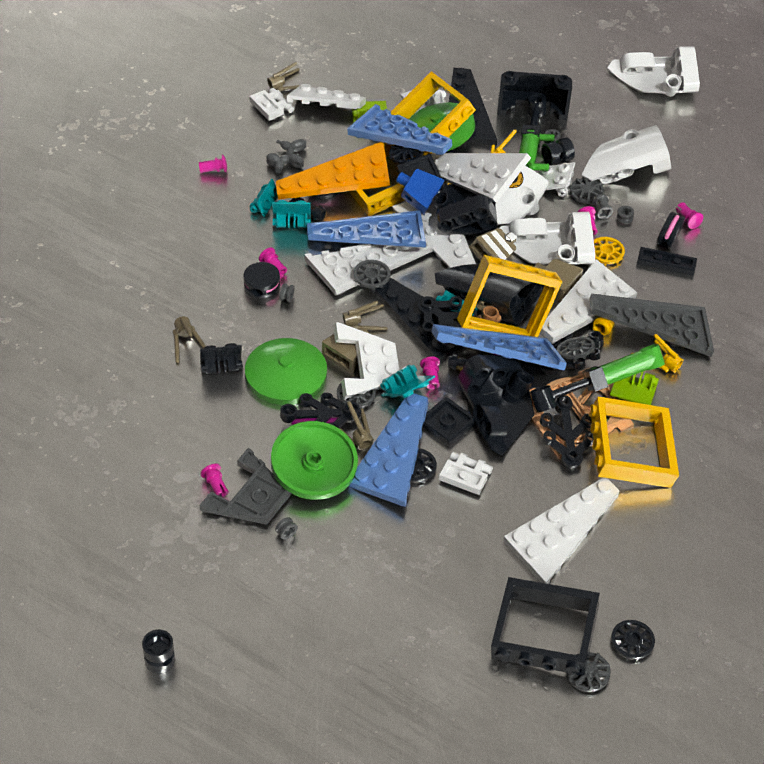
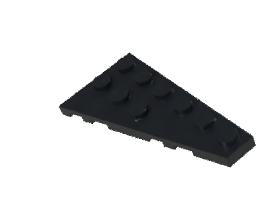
[449,67,498,146]
[368,277,464,359]

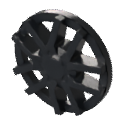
[389,145,424,164]
[410,448,437,483]
[611,620,655,661]

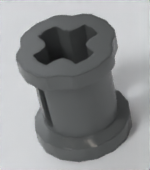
[592,194,613,219]

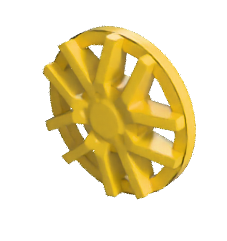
[594,237,625,265]

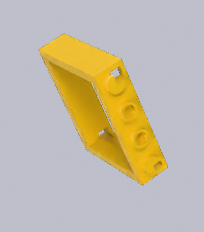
[391,71,476,156]
[349,142,416,216]
[457,255,563,337]
[589,396,679,488]

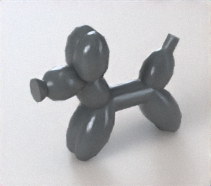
[266,139,306,173]

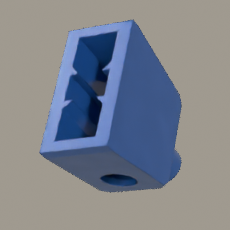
[396,169,445,215]

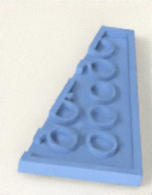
[347,104,452,155]
[307,210,426,248]
[431,324,567,371]
[349,393,429,507]

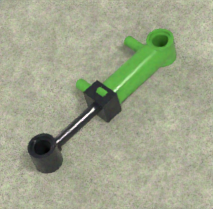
[519,93,555,171]
[530,344,665,412]

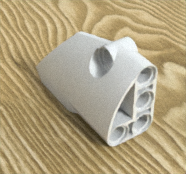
[607,46,700,97]
[582,125,672,184]
[500,212,595,265]

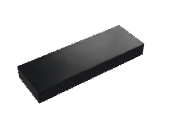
[637,247,697,276]

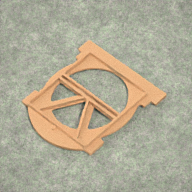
[529,367,634,459]

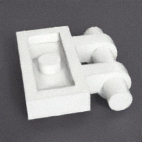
[250,88,294,121]
[439,452,493,495]

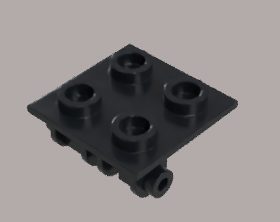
[200,343,243,374]

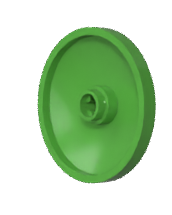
[409,102,475,151]
[245,338,327,405]
[271,421,358,500]

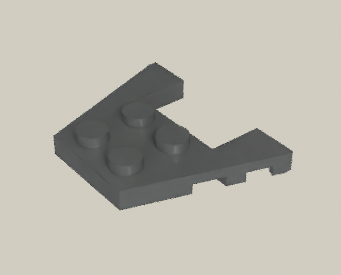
[199,448,291,525]

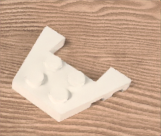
[333,322,399,399]

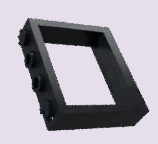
[491,577,600,675]

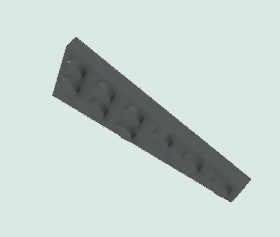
[589,293,714,357]

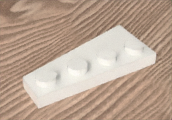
[287,84,366,109]

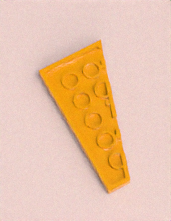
[276,142,390,200]

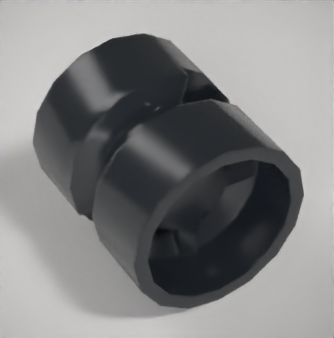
[541,137,575,166]
[142,629,175,674]

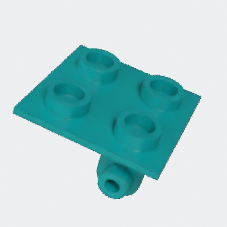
[272,200,311,228]
[381,365,435,398]

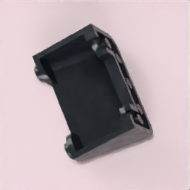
[497,71,572,121]

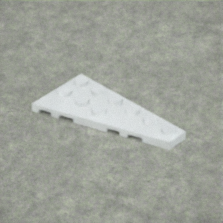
[431,153,531,203]
[392,190,476,268]
[304,238,433,295]
[540,259,637,344]
[503,477,619,584]

